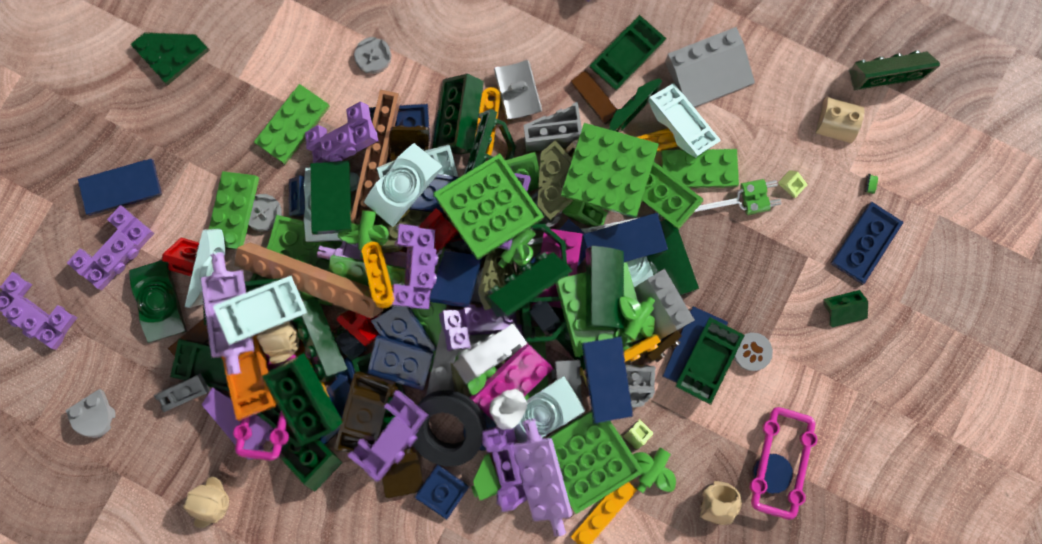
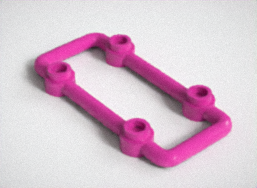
[233,353,297,461]
[749,407,818,520]

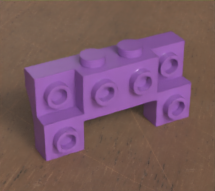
[305,101,378,163]
[67,205,155,290]
[391,224,438,309]
[0,272,78,350]
[439,305,523,351]
[348,391,428,481]
[482,426,527,512]

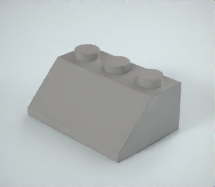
[634,269,694,340]

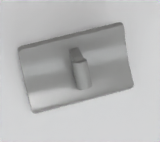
[494,60,542,120]

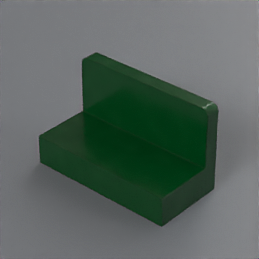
[823,290,869,328]

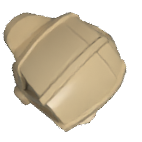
[256,321,300,364]
[184,477,229,528]
[700,481,741,525]

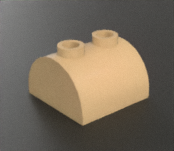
[816,97,865,143]

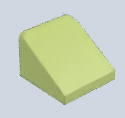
[778,170,807,198]
[623,419,653,450]

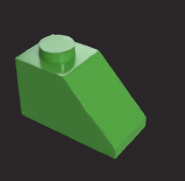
[562,200,608,227]
[471,454,501,500]

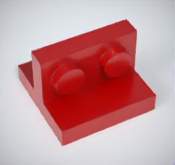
[418,208,458,254]
[162,237,199,277]
[336,308,384,346]

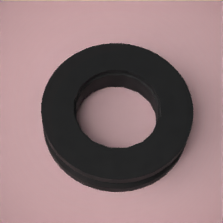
[413,390,486,466]

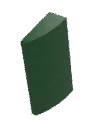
[646,220,699,296]
[586,246,624,329]

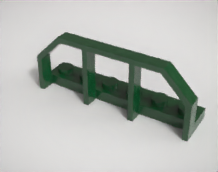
[447,109,516,222]
[516,224,568,345]

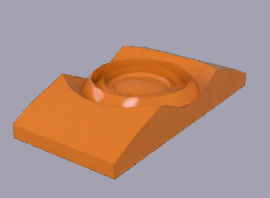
[222,334,275,421]

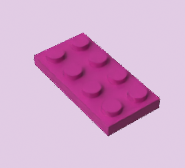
[532,229,583,309]
[469,342,553,420]

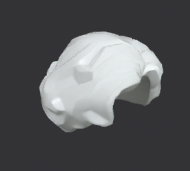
[490,389,527,430]

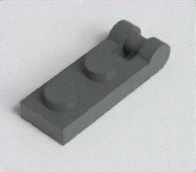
[153,373,210,412]

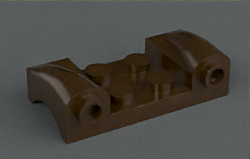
[334,372,398,453]

